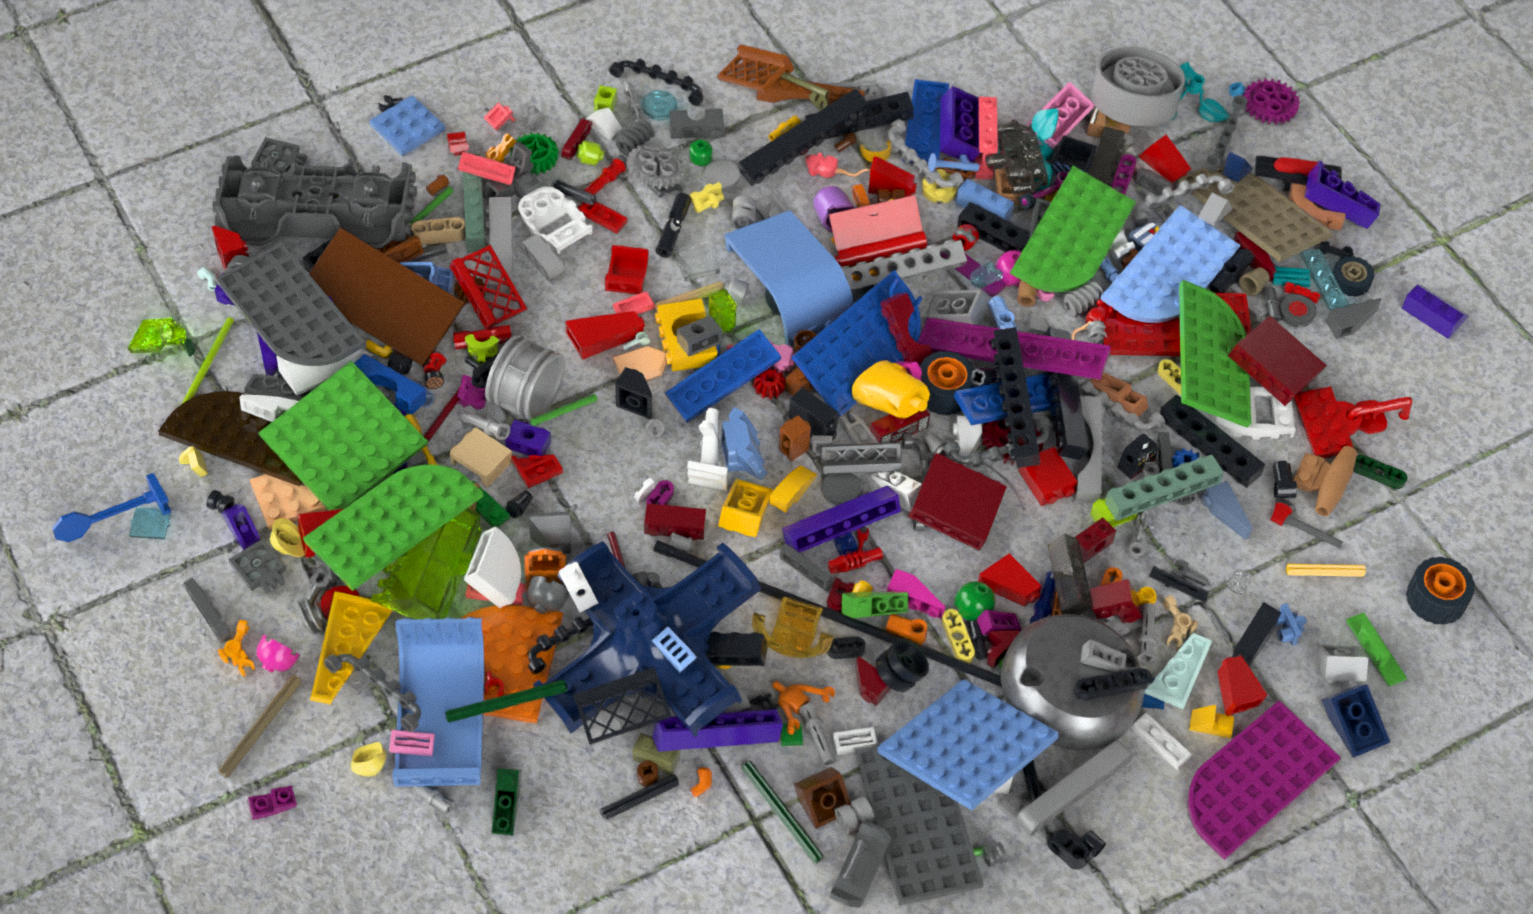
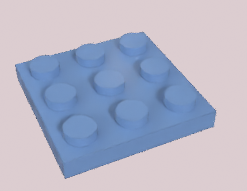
[369,95,445,156]

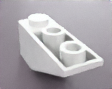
[953,416,982,467]
[871,471,922,512]

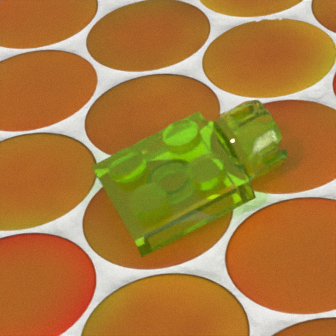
[127,318,186,354]

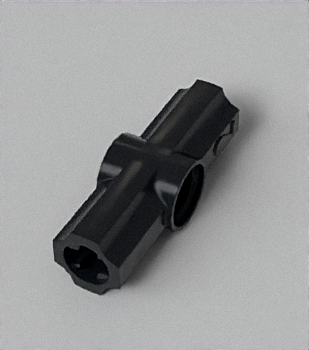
[1208,248,1255,293]

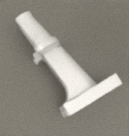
[687,408,728,491]

